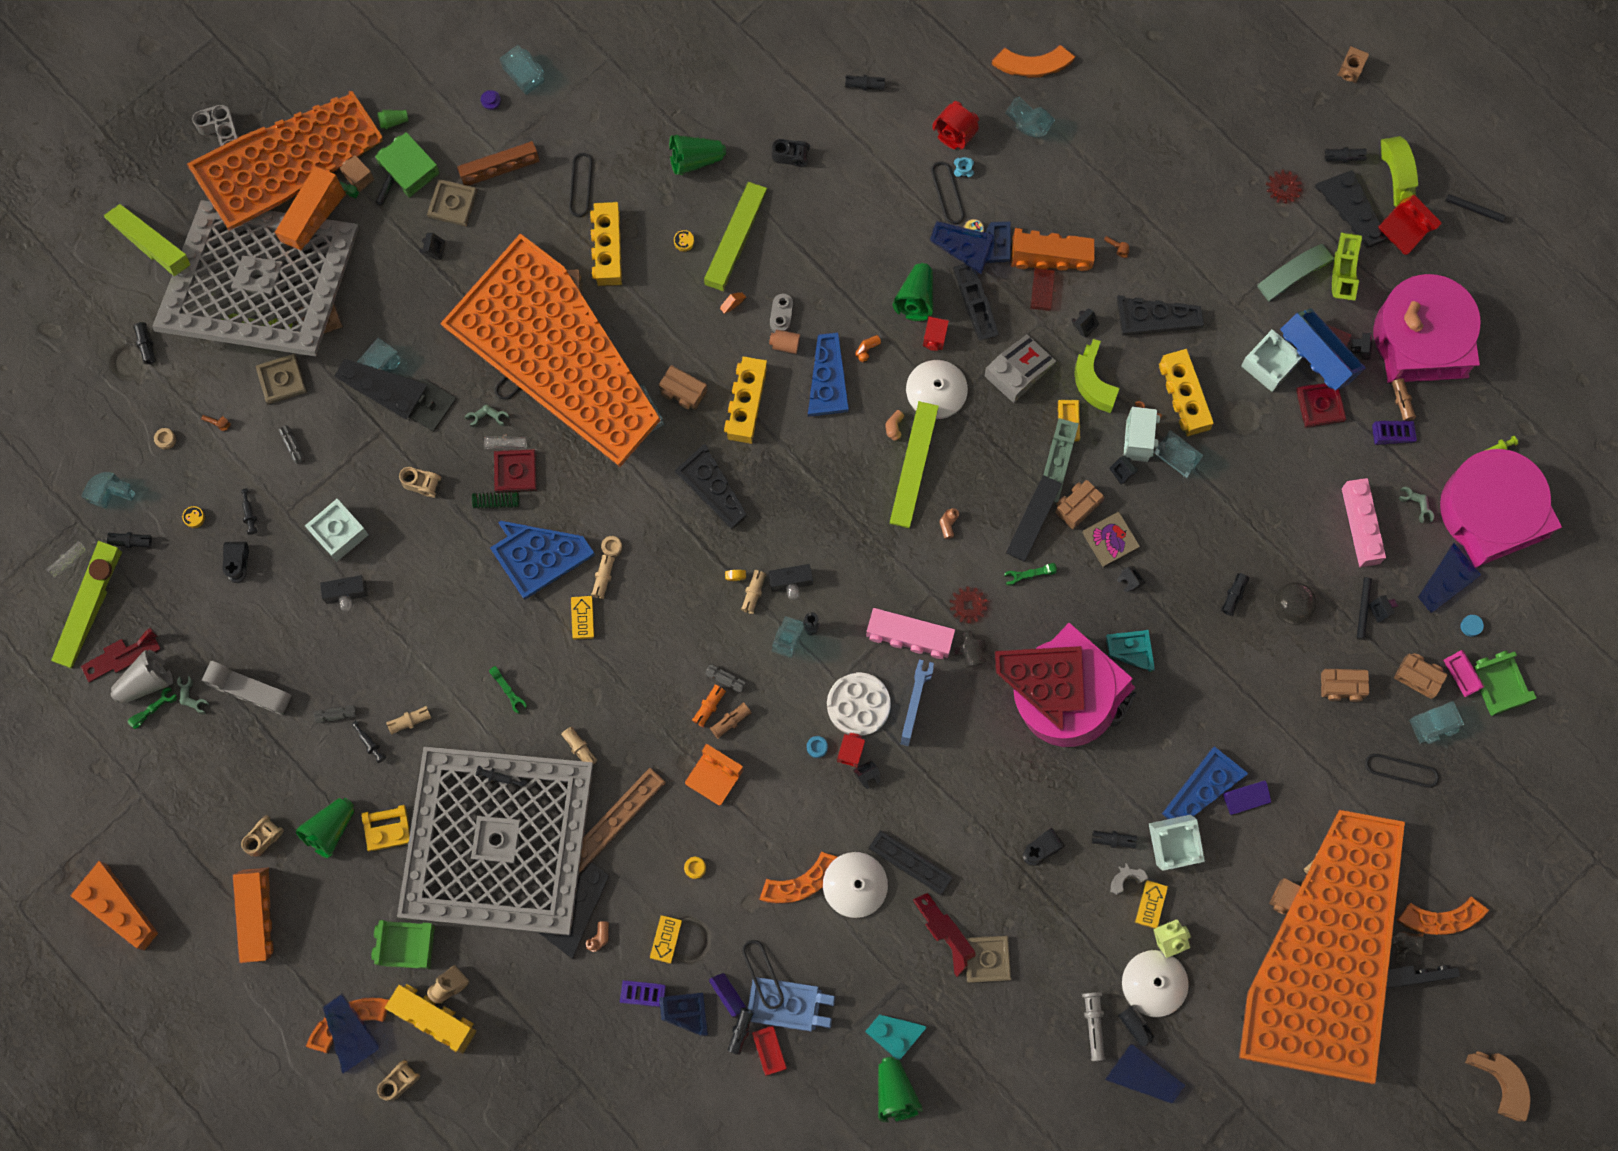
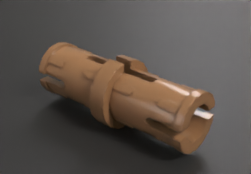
[1391,379,1416,421]
[710,702,751,739]

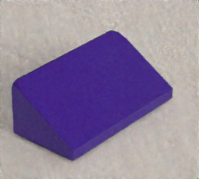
[1223,780,1271,815]
[709,973,746,1018]

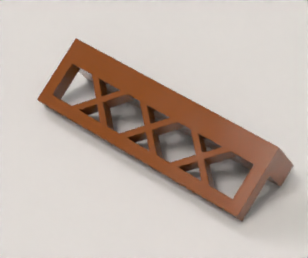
[457,141,540,186]

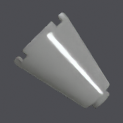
[111,650,173,704]

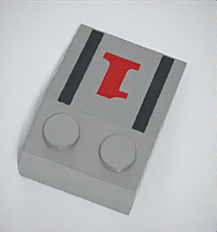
[985,334,1056,403]

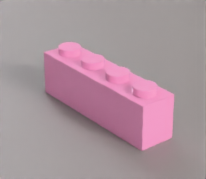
[1342,478,1386,567]
[866,608,955,659]

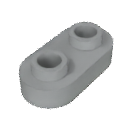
[770,294,793,333]

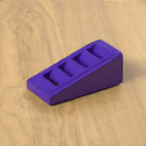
[1372,421,1417,445]
[620,980,666,1008]

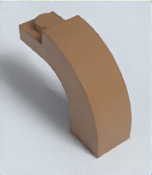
[1465,1052,1530,1122]

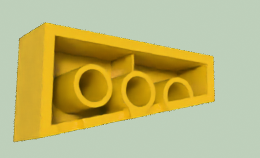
[385,984,477,1054]

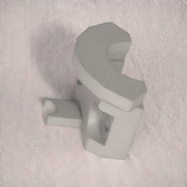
[1110,863,1148,895]

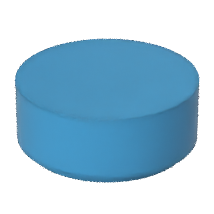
[1460,615,1484,637]
[807,736,828,758]

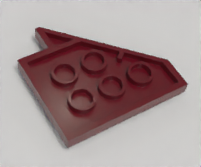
[995,646,1085,731]

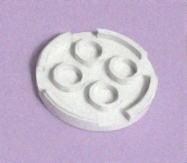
[827,672,891,736]

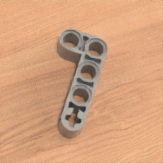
[192,105,239,146]
[202,661,292,715]

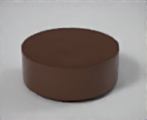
[89,559,112,581]

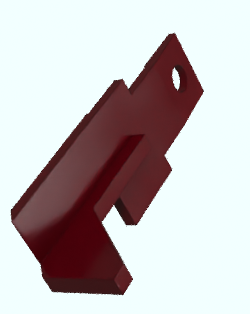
[81,628,161,683]
[913,893,976,977]

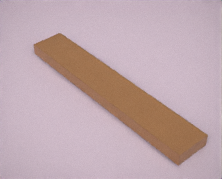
[579,768,666,874]

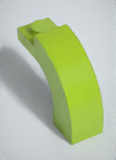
[1381,136,1418,207]
[1332,232,1362,301]
[1075,339,1119,413]

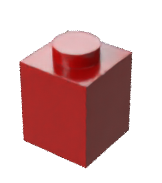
[923,317,949,351]
[837,733,865,768]

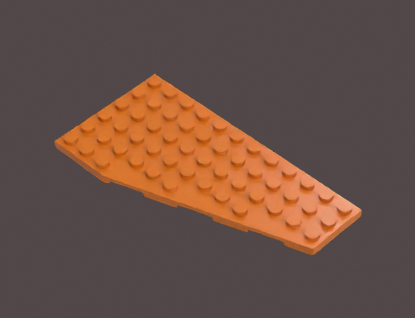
[440,234,661,467]
[1239,810,1405,1084]

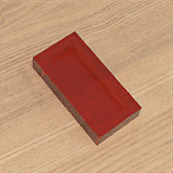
[1030,268,1055,311]

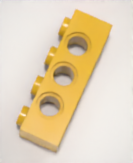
[590,202,622,286]
[1159,349,1214,436]
[724,356,767,444]

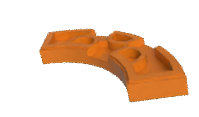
[992,45,1075,78]
[759,851,837,904]
[1396,896,1489,935]
[306,998,389,1053]

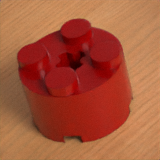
[932,101,979,150]

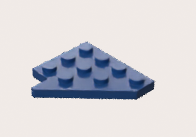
[490,521,595,600]

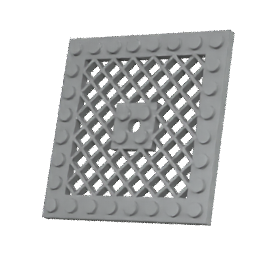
[152,200,359,356]
[397,747,594,936]

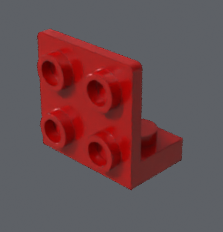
[1379,195,1441,255]

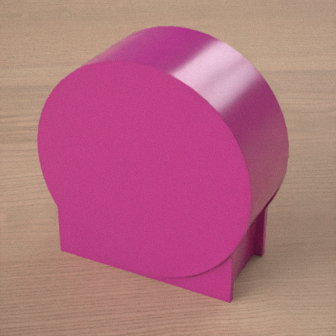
[1373,274,1481,383]
[1440,449,1562,568]
[1014,623,1135,747]

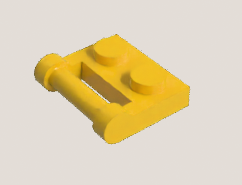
[362,805,410,852]

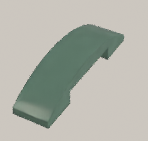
[1257,243,1334,302]
[1044,418,1079,503]

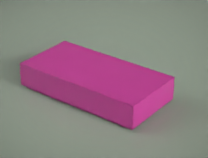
[1443,650,1485,697]

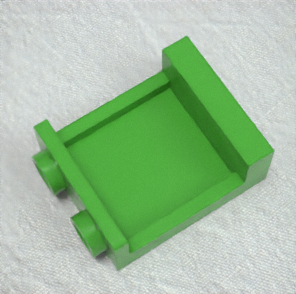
[375,132,440,198]
[1474,651,1536,716]
[372,920,435,969]

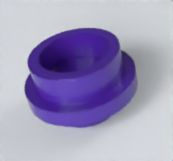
[481,90,501,110]

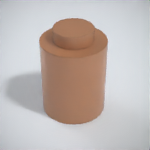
[769,329,801,354]

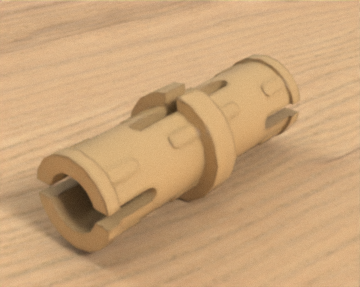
[591,555,615,599]
[741,570,767,614]
[386,706,431,735]
[561,727,598,764]

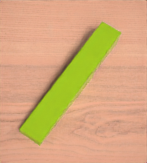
[704,182,767,292]
[104,204,191,277]
[889,401,939,529]
[51,541,122,669]

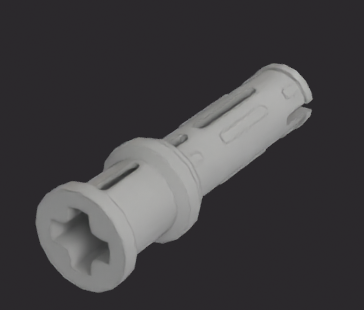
[1082,992,1106,1061]

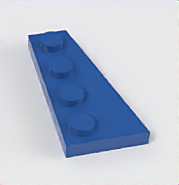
[808,333,849,417]
[1162,746,1248,819]

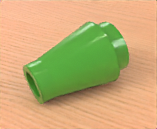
[378,110,408,129]

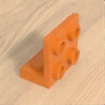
[685,744,743,806]

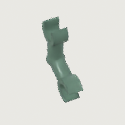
[465,405,509,427]
[1398,487,1434,523]
[177,676,210,714]

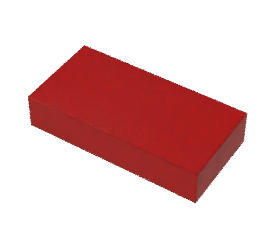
[752,1026,786,1076]

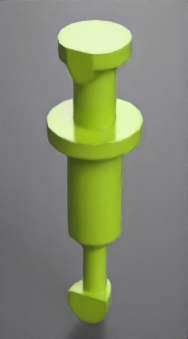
[1484,436,1519,451]

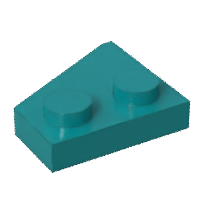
[1106,630,1155,672]
[865,1015,926,1060]

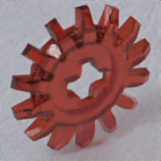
[1266,170,1302,204]
[950,586,987,624]

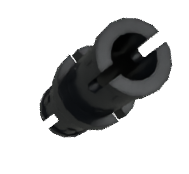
[845,75,885,91]
[1324,147,1367,163]
[133,322,156,365]
[107,532,152,549]
[1221,573,1250,616]
[803,612,820,636]
[1092,830,1137,849]
[728,1007,754,1055]

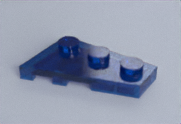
[930,221,994,274]
[1418,543,1481,613]
[323,993,380,1074]
[1104,1044,1185,1104]

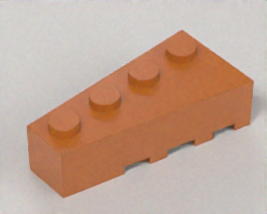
[275,166,346,250]
[1011,228,1094,271]
[70,861,158,951]
[233,868,274,963]

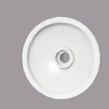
[906,360,968,419]
[823,852,888,918]
[1122,950,1188,1017]

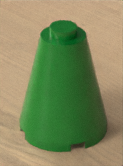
[669,135,726,175]
[893,263,933,321]
[296,798,355,859]
[878,1057,923,1122]

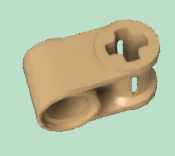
[399,467,442,498]
[241,815,284,857]
[427,965,470,1003]
[377,1059,421,1101]

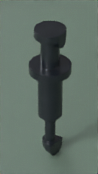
[241,488,258,535]
[352,720,386,763]
[475,766,527,787]

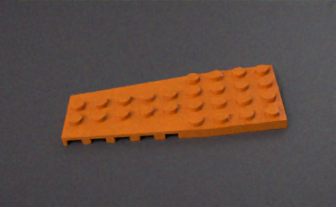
[187,91,383,231]

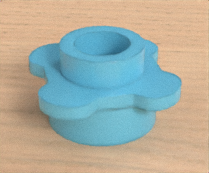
[954,157,974,177]

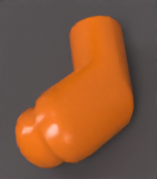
[856,335,881,362]

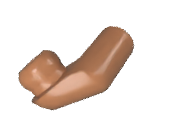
[1404,301,1424,332]
[885,410,905,441]
[940,508,959,539]
[586,922,609,952]

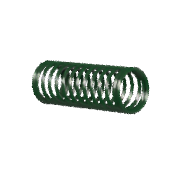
[472,491,519,509]

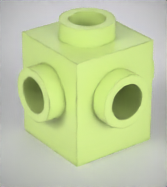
[1153,919,1191,958]

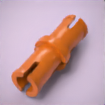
[692,685,726,727]

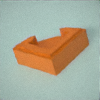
[720,292,746,314]

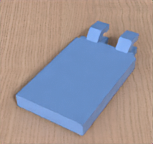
[900,660,934,746]
[748,977,835,1032]

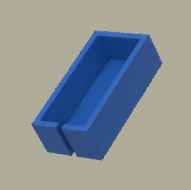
[1280,308,1366,390]

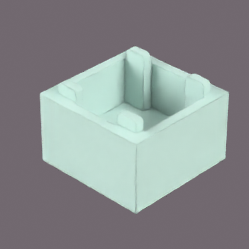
[1241,330,1302,392]
[1123,407,1160,462]
[305,499,368,562]
[1149,815,1205,871]

